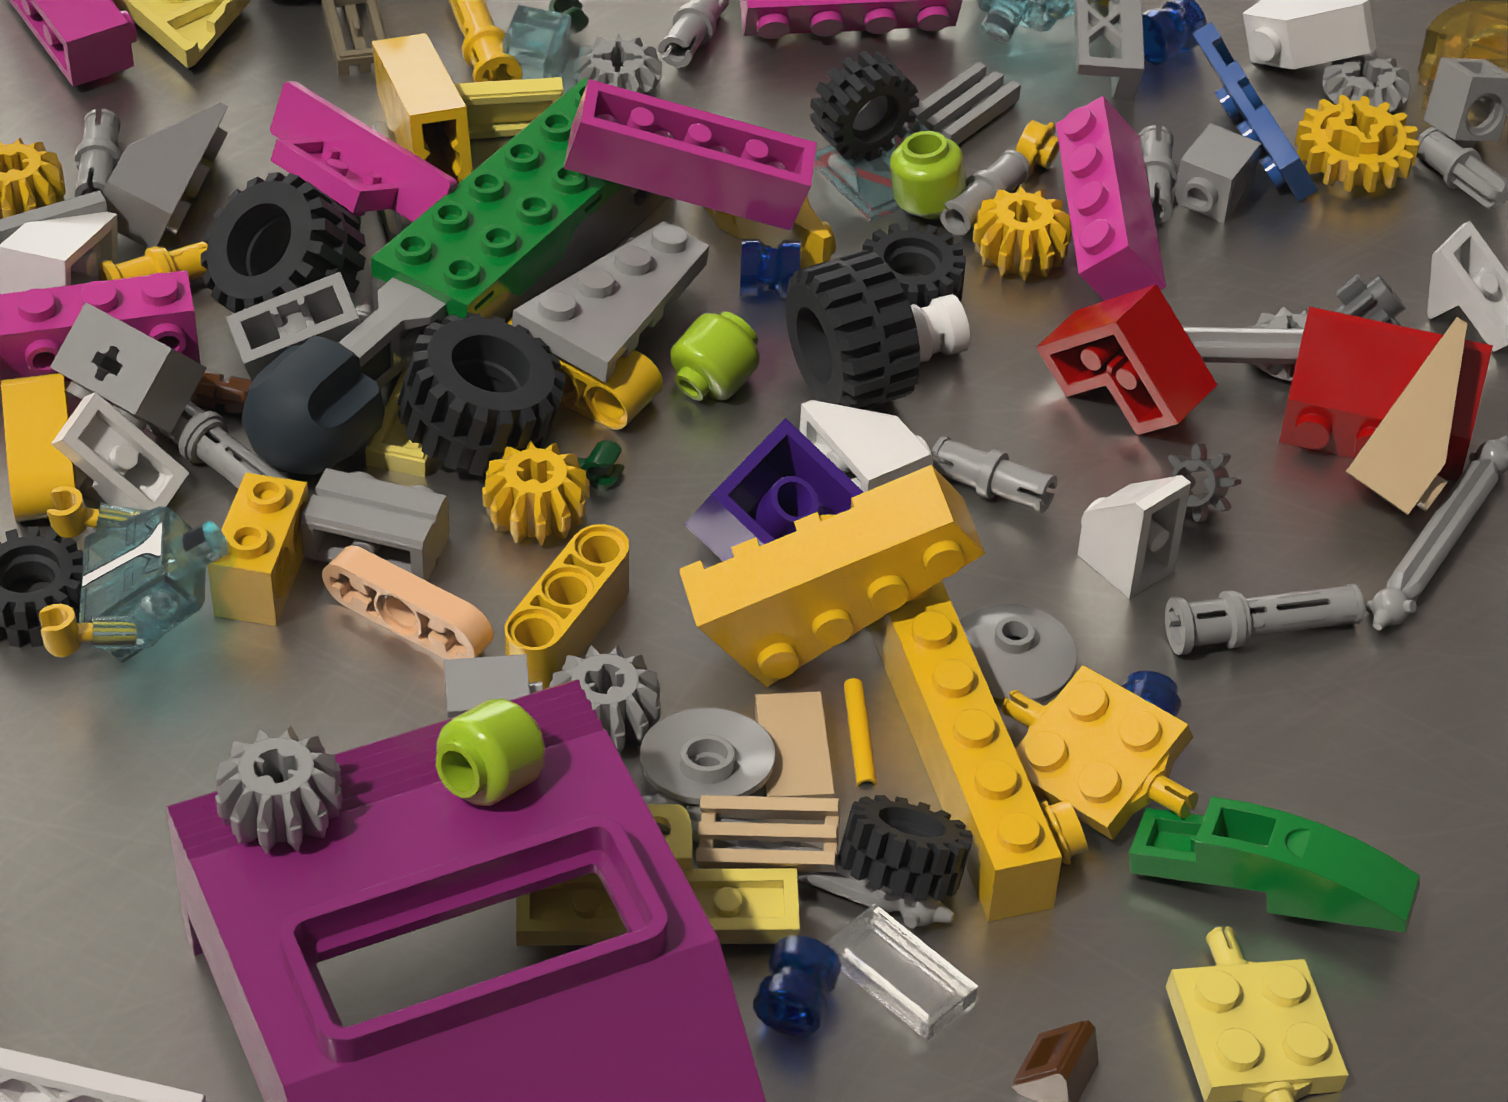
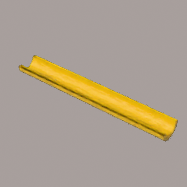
[843,678,877,786]

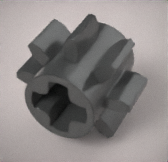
[1332,273,1406,326]
[1167,444,1241,522]

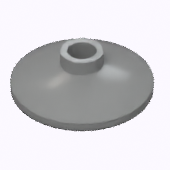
[960,604,1077,704]
[640,708,775,805]

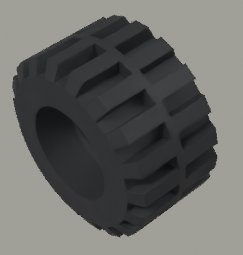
[201,172,366,313]
[786,250,920,410]
[397,313,565,476]

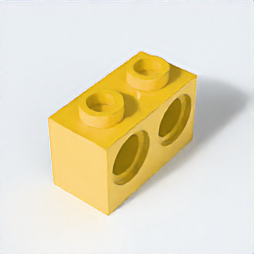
[207,472,309,627]

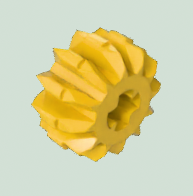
[0,137,66,219]
[973,186,1072,281]
[482,440,590,546]

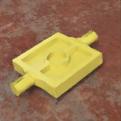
[1165,926,1349,1102]

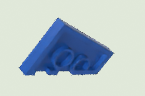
[1193,21,1318,202]

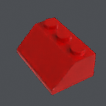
[1279,306,1493,482]

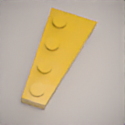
[679,465,986,688]

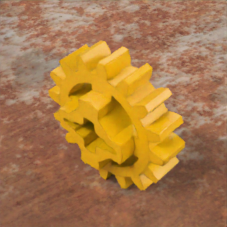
[1294,95,1420,193]

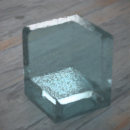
[502,5,571,78]

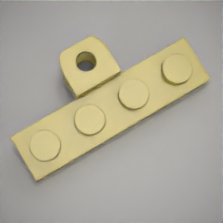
[516,804,800,946]

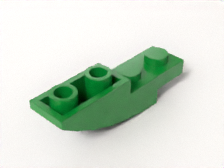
[1129,796,1420,933]

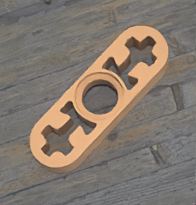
[322,546,494,659]

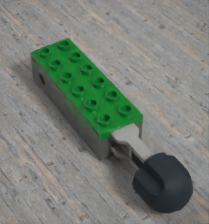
[242,77,669,475]

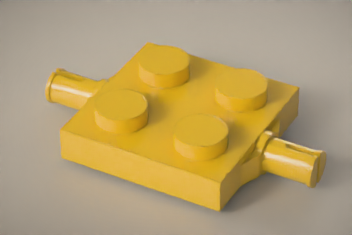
[1001,665,1198,840]

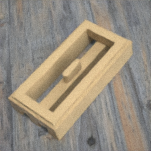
[696,795,841,872]

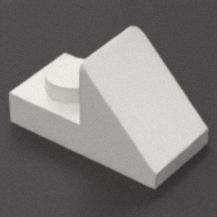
[1427,221,1508,352]
[51,392,189,522]

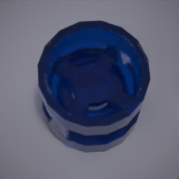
[1142,0,1207,65]
[740,238,801,299]
[753,935,842,1036]

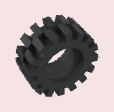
[809,51,919,162]
[862,222,966,308]
[0,527,92,647]
[838,795,973,901]

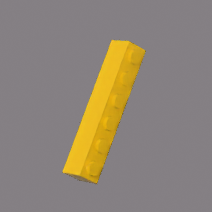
[868,581,1062,922]

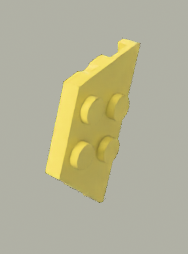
[113,0,250,68]

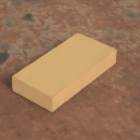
[755,691,835,798]

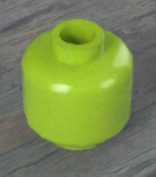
[890,131,967,219]
[671,312,760,401]
[436,699,545,806]

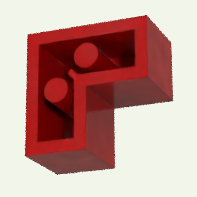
[1036,284,1218,435]

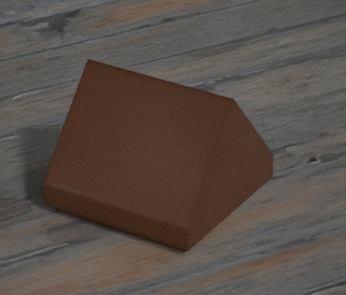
[1011,1020,1099,1102]

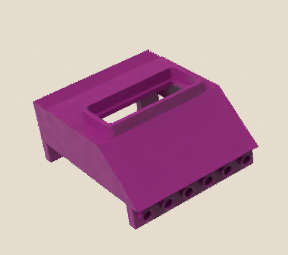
[166,679,766,1102]

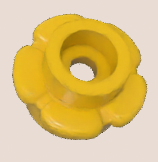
[1015,120,1060,174]
[1041,799,1088,865]

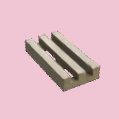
[321,0,388,76]

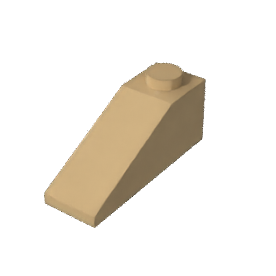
[1346,317,1467,515]

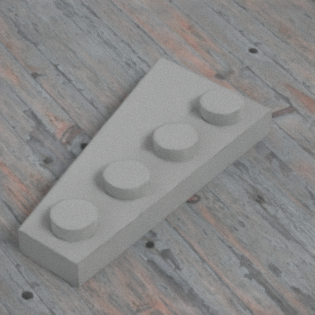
[512,221,710,383]

